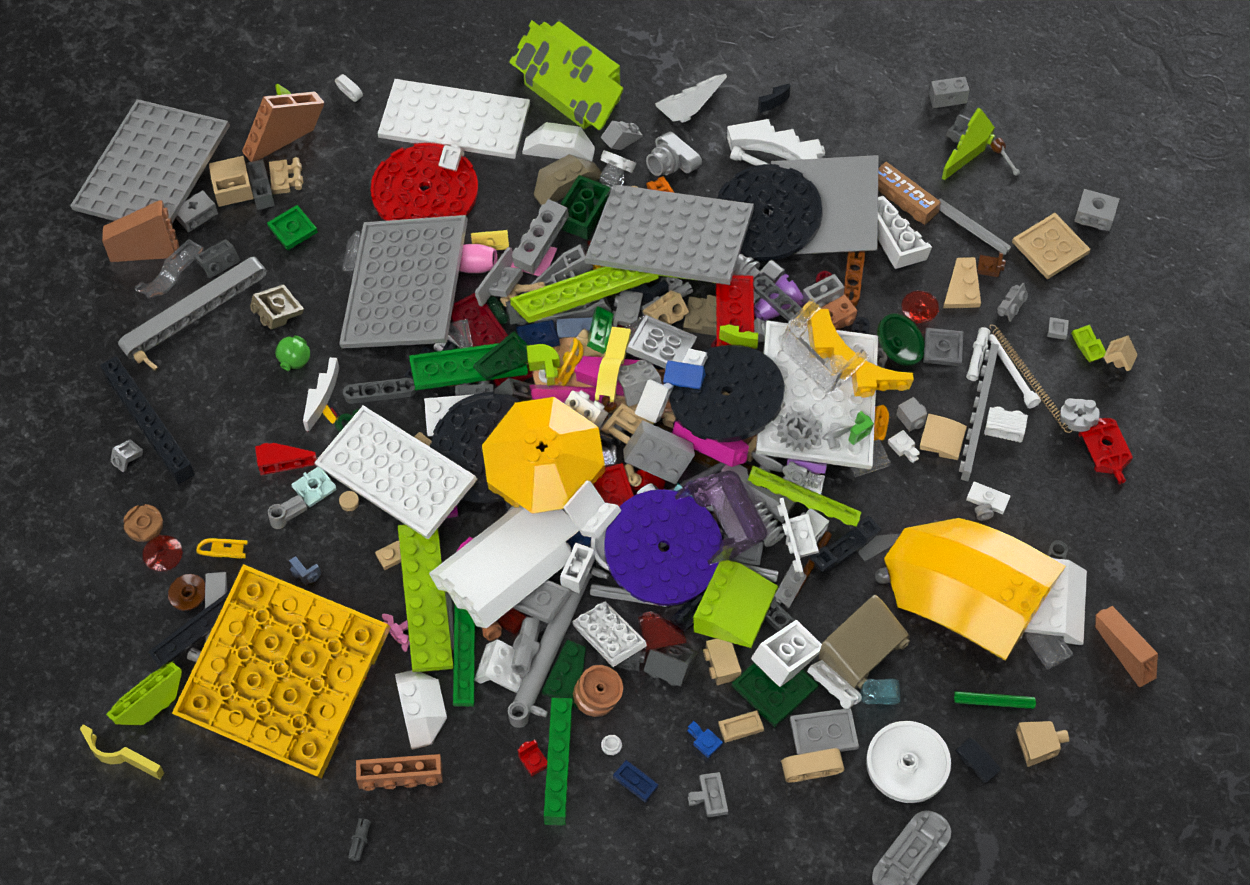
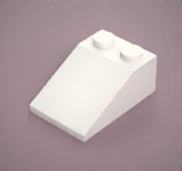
[751,620,822,687]

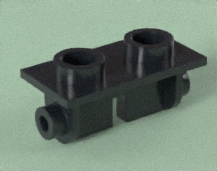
[670,593,704,632]

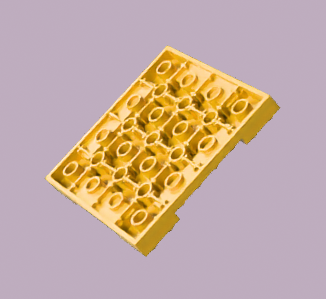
[172,564,391,779]

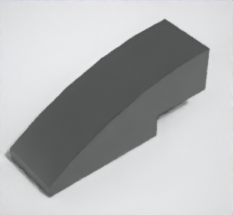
[246,159,275,210]

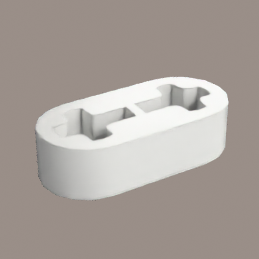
[335,74,363,102]

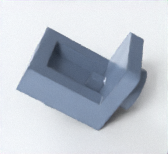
[289,556,321,586]

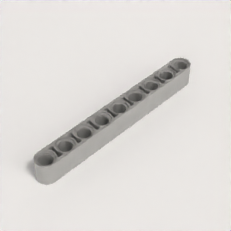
[118,257,267,359]

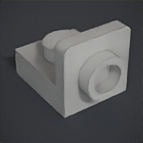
[111,440,143,472]

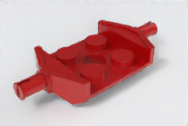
[1078,418,1133,484]

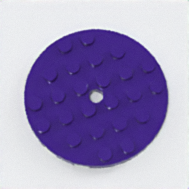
[604,490,723,606]

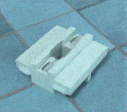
[291,467,337,508]

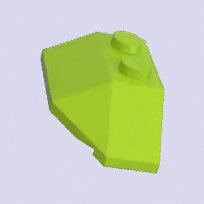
[106,662,182,725]

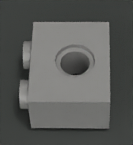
[1074,189,1120,231]

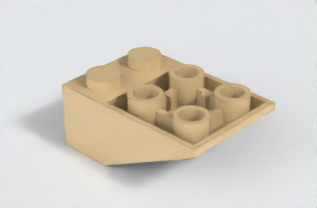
[209,156,254,207]

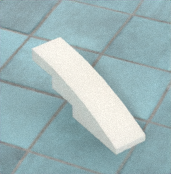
[303,357,339,431]

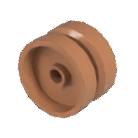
[573,665,623,717]

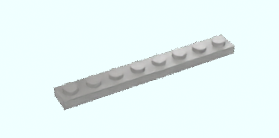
[959,343,999,481]

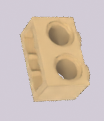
[643,290,689,325]

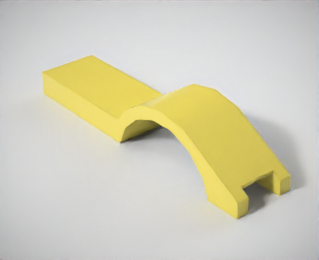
[595,327,631,402]
[80,725,164,780]

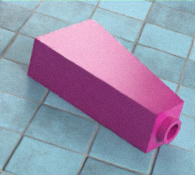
[574,356,653,396]
[529,384,608,404]
[673,421,749,467]

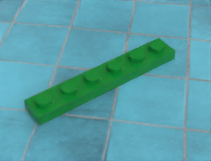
[453,605,475,707]

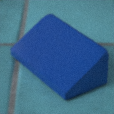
[663,361,706,390]

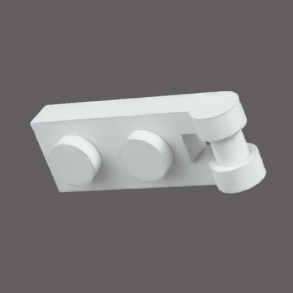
[807,660,862,709]

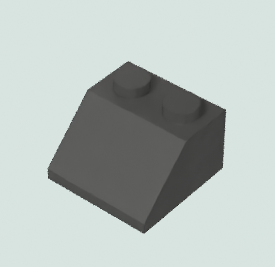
[643,637,699,686]

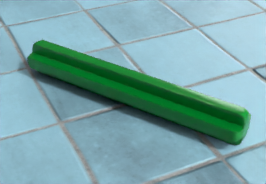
[954,691,1036,709]

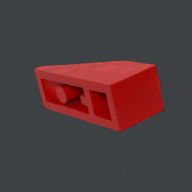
[255,443,317,475]

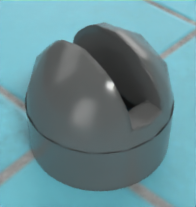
[875,567,890,584]

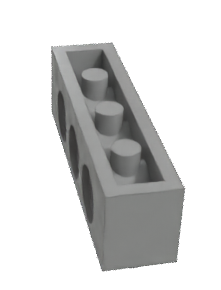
[512,199,569,274]

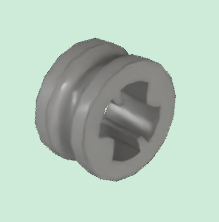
[975,504,994,521]

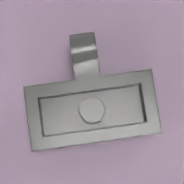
[687,772,728,818]

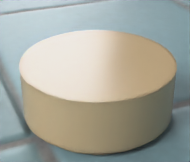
[339,491,359,511]

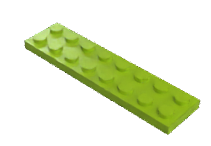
[510,266,659,323]
[398,525,453,672]

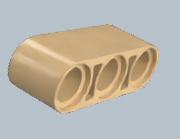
[781,748,845,783]

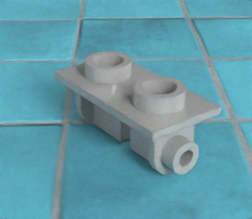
[997,283,1028,322]
[774,564,806,608]

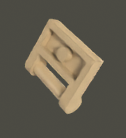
[602,404,653,444]

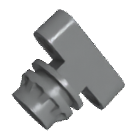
[646,132,702,176]
[733,254,785,305]

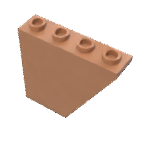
[242,92,324,162]
[102,200,179,262]

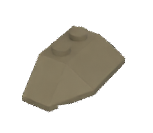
[534,154,604,206]

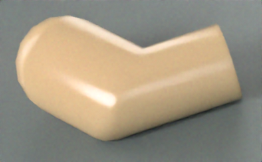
[624,464,642,487]

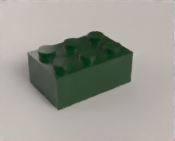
[560,175,611,240]

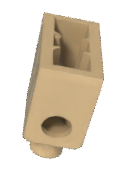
[1016,721,1069,767]

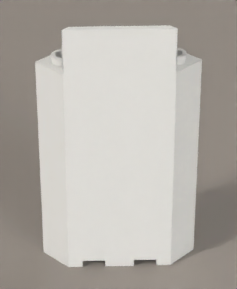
[429,506,579,628]

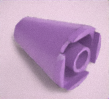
[754,274,806,321]

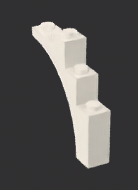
[727,119,825,160]

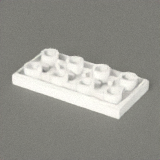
[572,601,647,667]

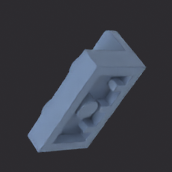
[557,317,593,338]

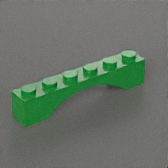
[544,698,573,826]

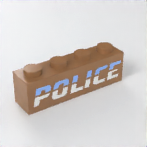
[878,162,941,225]

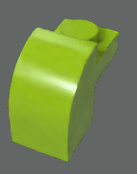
[527,344,560,386]

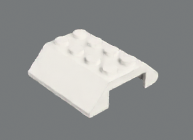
[1020,558,1087,645]

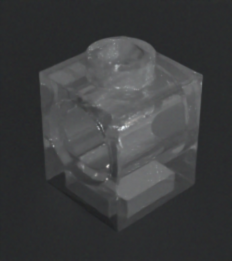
[600,164,624,189]

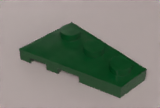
[473,331,529,380]
[542,640,586,709]

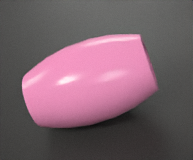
[459,244,497,273]

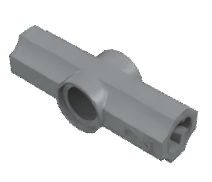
[511,617,541,675]

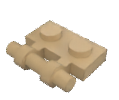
[269,157,303,194]

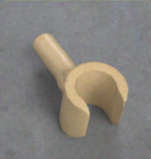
[133,350,158,371]

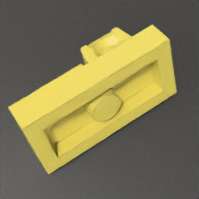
[471,230,509,250]

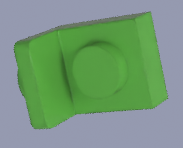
[848,411,874,445]

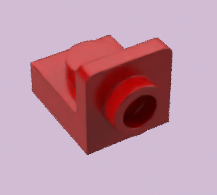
[518,740,547,777]

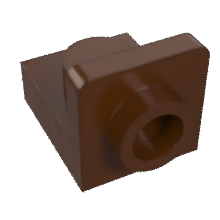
[977,253,1006,277]

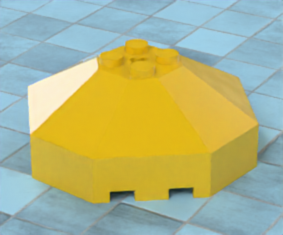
[482,397,605,514]

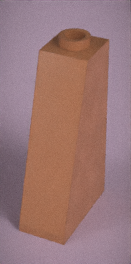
[1095,606,1158,687]

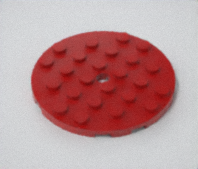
[371,143,478,221]

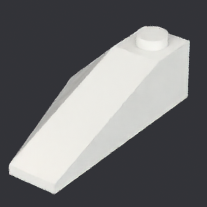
[655,74,727,122]

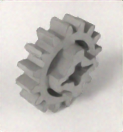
[777,411,820,452]

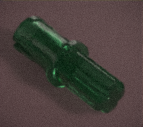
[487,295,509,324]

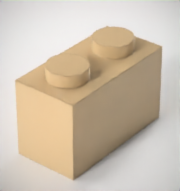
[703,639,741,685]

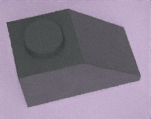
[494,378,533,402]

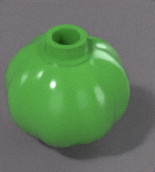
[275,336,310,371]

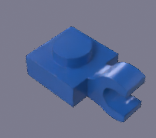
[687,721,723,758]

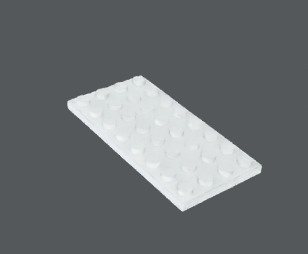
[378,79,530,159]
[315,406,477,539]

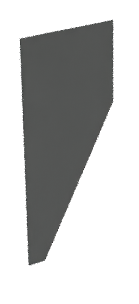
[858,534,900,562]

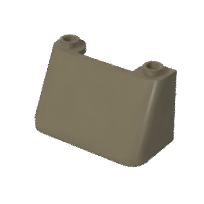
[818,595,910,689]

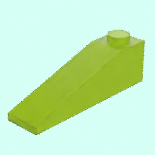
[942,108,995,180]

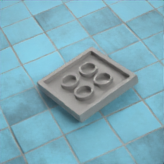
[626,315,697,369]

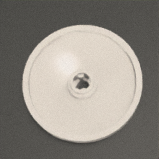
[866,721,951,803]

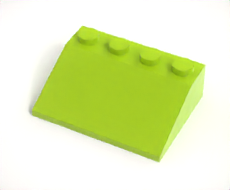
[693,558,778,648]

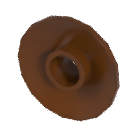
[168,574,205,611]

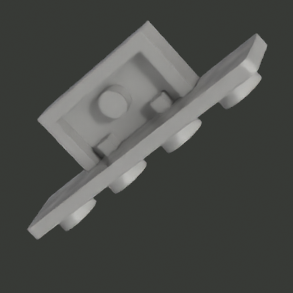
[475,247,523,306]
[609,290,643,337]

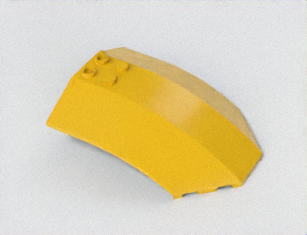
[884,518,1066,661]

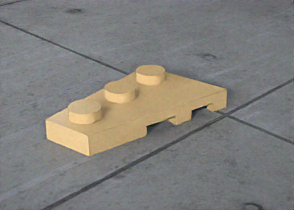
[943,257,981,308]

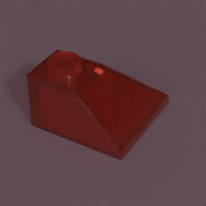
[638,612,686,650]

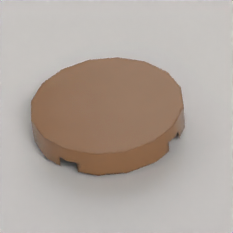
[123,504,163,542]

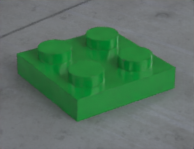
[267,205,318,251]

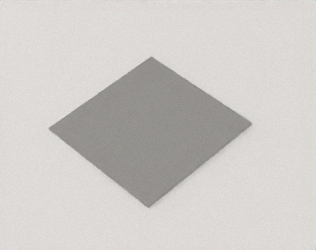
[769,155,879,254]

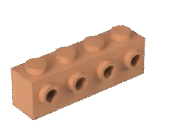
[803,295,857,330]
[356,754,443,791]

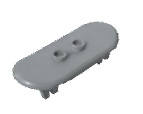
[872,811,951,885]

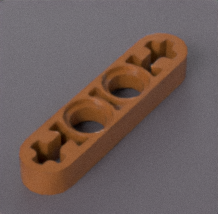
[844,251,865,307]

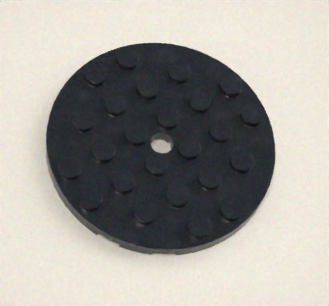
[717,164,822,261]
[669,345,785,442]
[430,392,545,503]

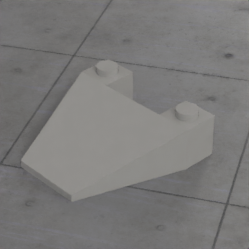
[522,245,612,323]

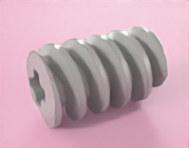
[745,502,785,547]

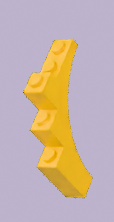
[807,309,914,398]

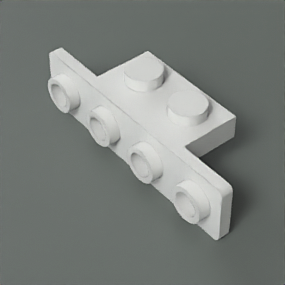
[777,498,819,577]

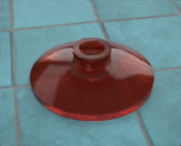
[902,291,939,323]
[143,535,183,572]

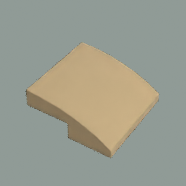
[920,414,967,460]

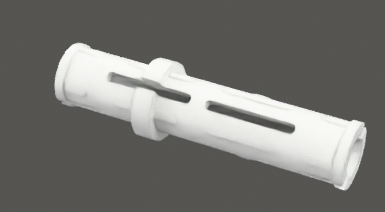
[966,327,991,381]

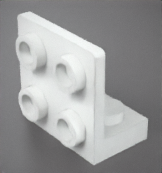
[564,481,622,538]
[474,639,525,693]

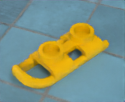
[555,338,583,386]
[196,538,248,559]

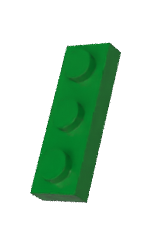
[587,306,614,354]

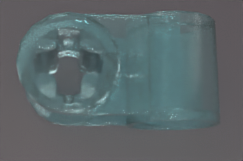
[860,679,900,705]

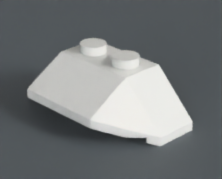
[522,122,595,162]
[395,670,447,750]

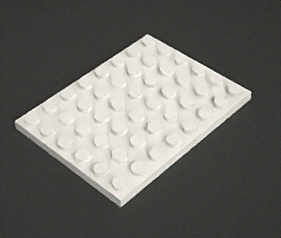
[756,321,878,470]

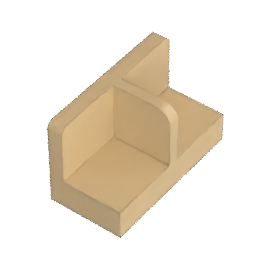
[1104,336,1137,371]

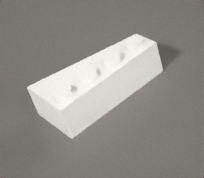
[877,196,932,269]

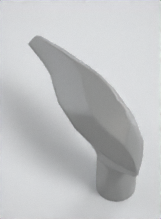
[822,426,853,449]

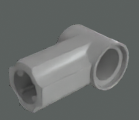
[268,495,307,529]

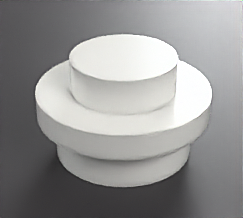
[601,735,622,755]

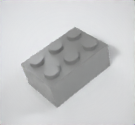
[623,420,695,484]

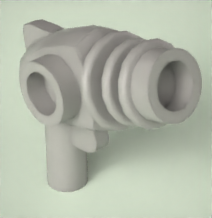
[782,461,821,489]

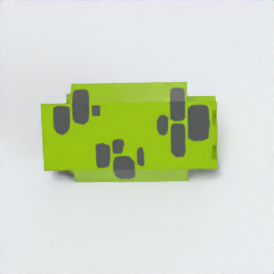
[509,20,623,130]

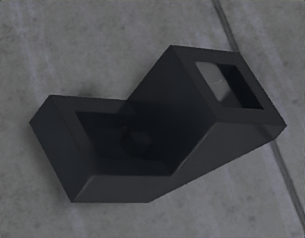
[627,280,668,303]

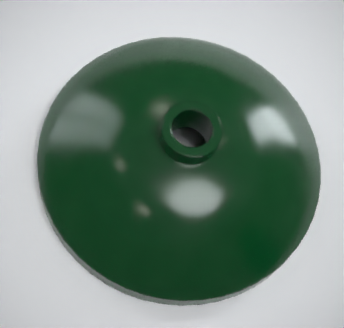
[877,314,925,366]

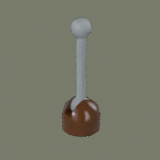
[990,138,1020,176]

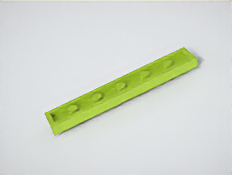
[748,466,861,526]

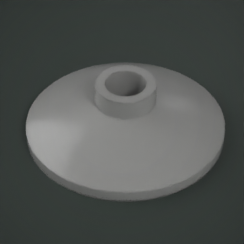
[751,452,784,473]

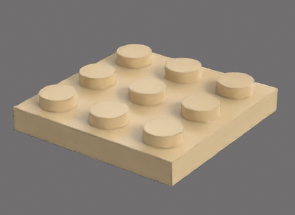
[1012,213,1091,279]

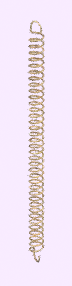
[990,325,1072,433]

